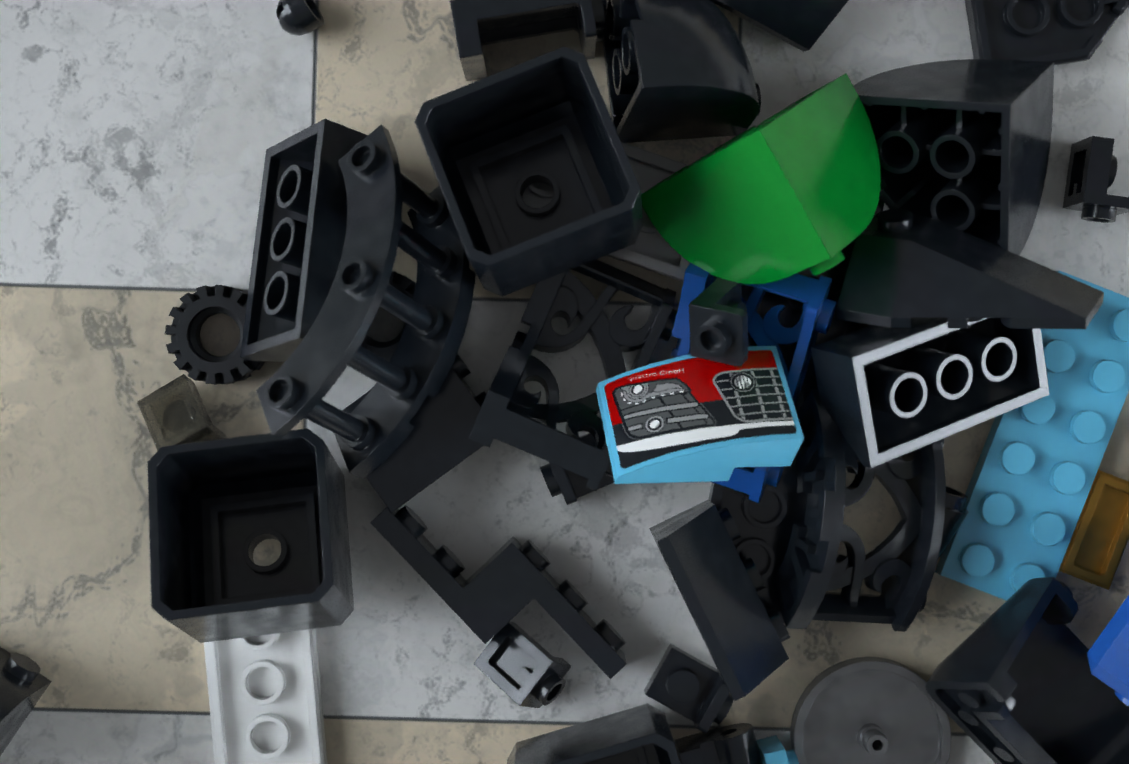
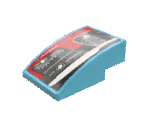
[596,346,804,484]

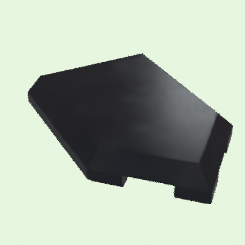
[965,0,1129,66]

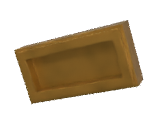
[1059,470,1129,590]

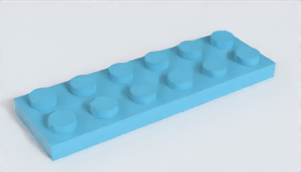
[935,270,1129,601]

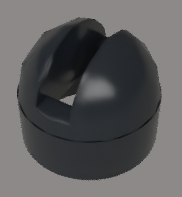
[276,0,324,36]

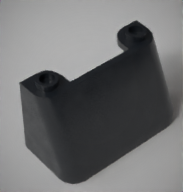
[925,577,1129,764]

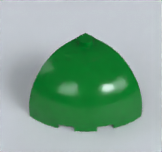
[641,73,881,284]

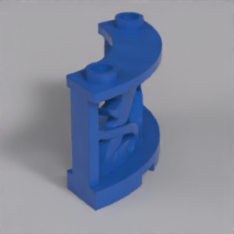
[671,263,837,503]

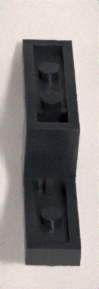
[370,505,627,679]

